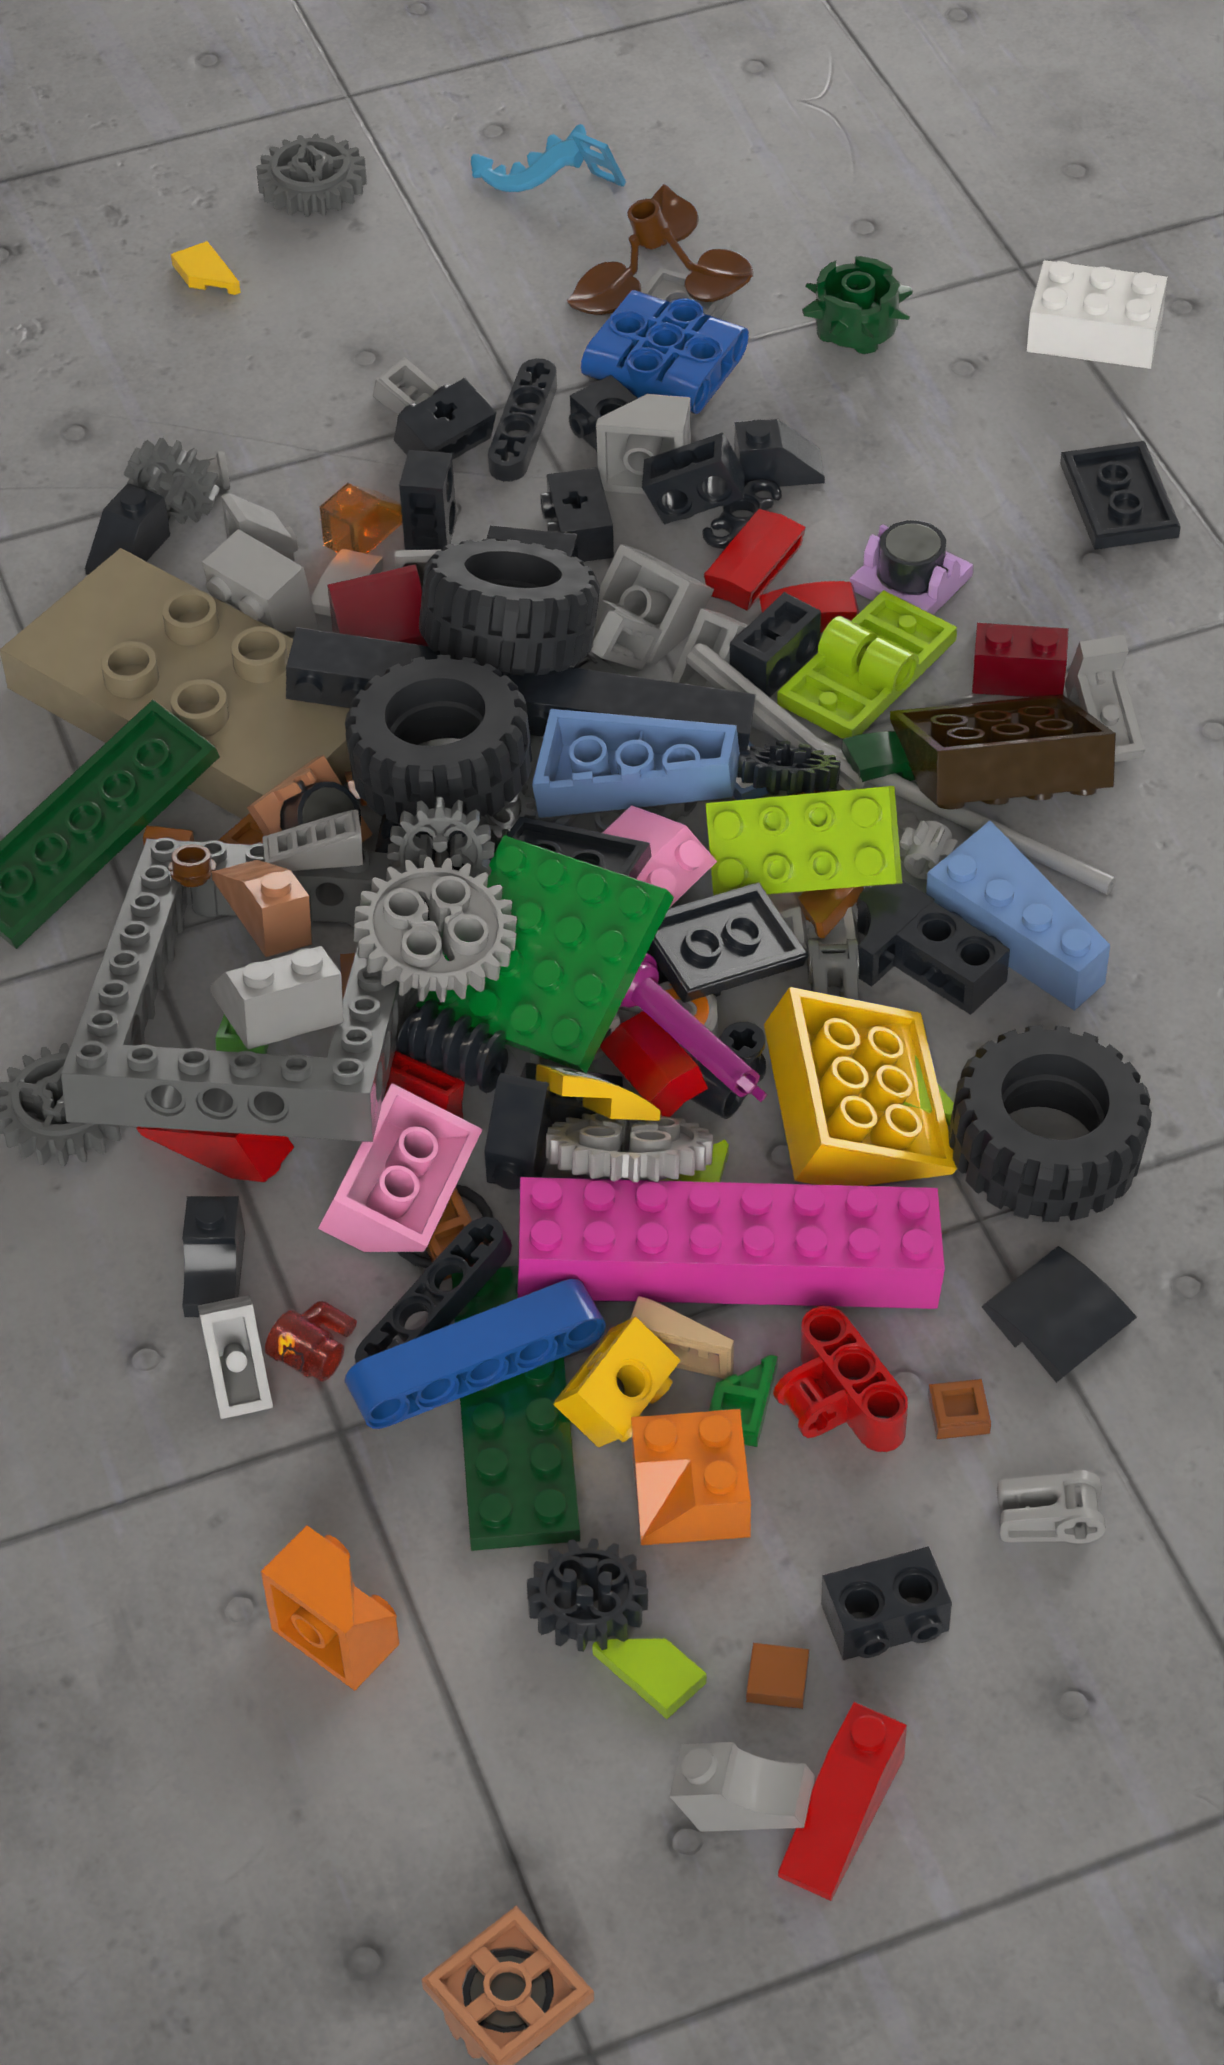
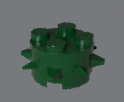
[802,256,913,354]

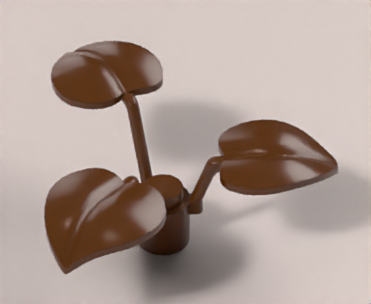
[567,184,754,315]

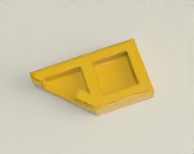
[171,241,241,295]

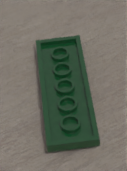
[0,699,220,949]
[451,1266,581,1551]

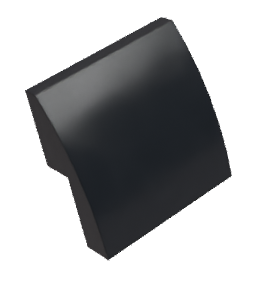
[982,1246,1137,1383]

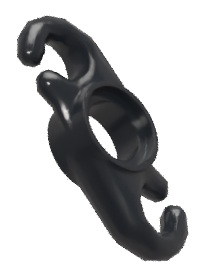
[702,479,782,549]

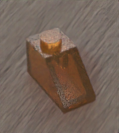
[319,483,403,554]

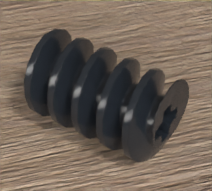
[396,999,508,1094]

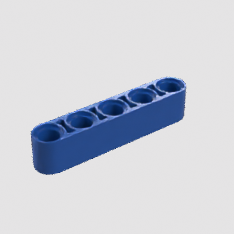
[344,1279,607,1429]

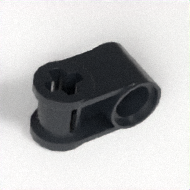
[690,1022,766,1119]

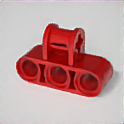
[773,1306,908,1452]

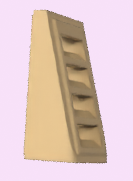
[630,1296,734,1379]

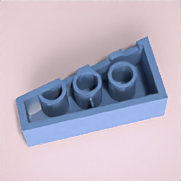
[532,709,740,818]
[926,821,1110,1011]

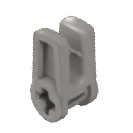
[997,1470,1106,1544]

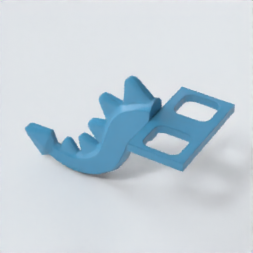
[471,124,626,192]

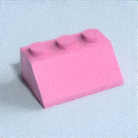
[602,806,717,908]
[318,1083,483,1252]

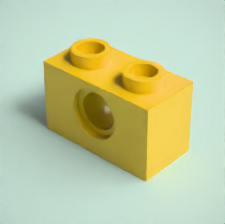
[553,1316,681,1448]

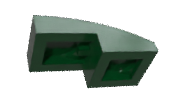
[842,731,915,782]

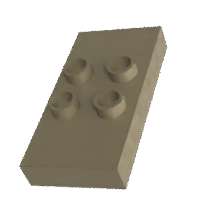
[0,548,351,819]

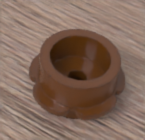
[168,844,217,887]

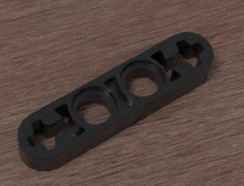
[488,358,557,482]
[354,1217,512,1363]

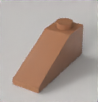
[212,860,312,957]

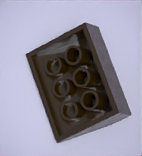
[890,694,1116,810]

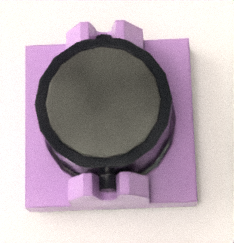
[850,520,973,615]

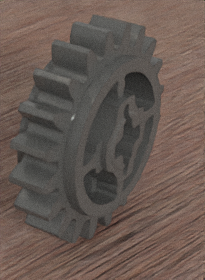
[256,134,367,217]
[0,1043,122,1166]

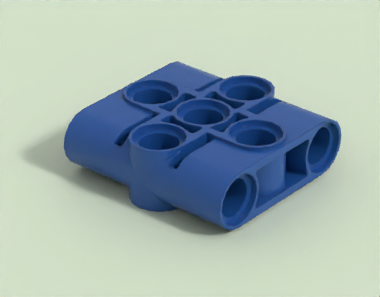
[581,290,749,414]

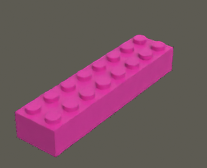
[517,1177,945,1309]

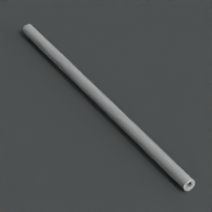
[751,718,1116,895]

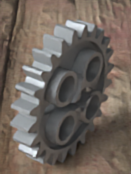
[353,857,517,1002]
[546,1113,713,1182]

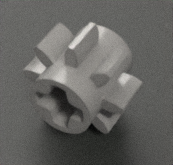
[899,821,959,879]

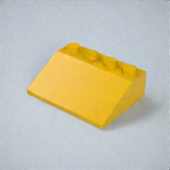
[764,987,957,1186]

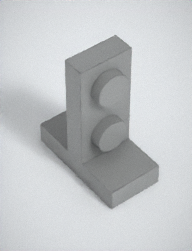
[1065,635,1145,762]

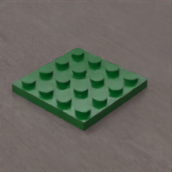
[416,835,674,1073]

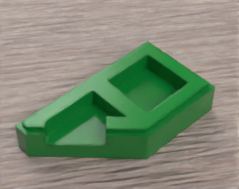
[709,1355,778,1447]

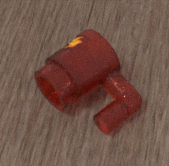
[265,1301,357,1382]

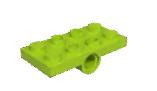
[777,590,957,739]
[705,786,902,896]

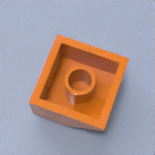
[631,1409,751,1546]
[261,1525,400,1691]

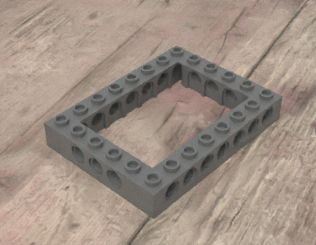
[61,838,420,1142]

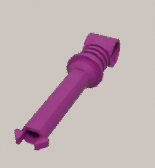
[620,953,768,1102]

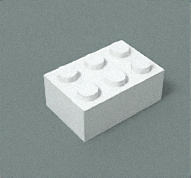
[1027,260,1167,369]

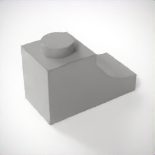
[591,599,663,670]
[670,1742,815,1832]

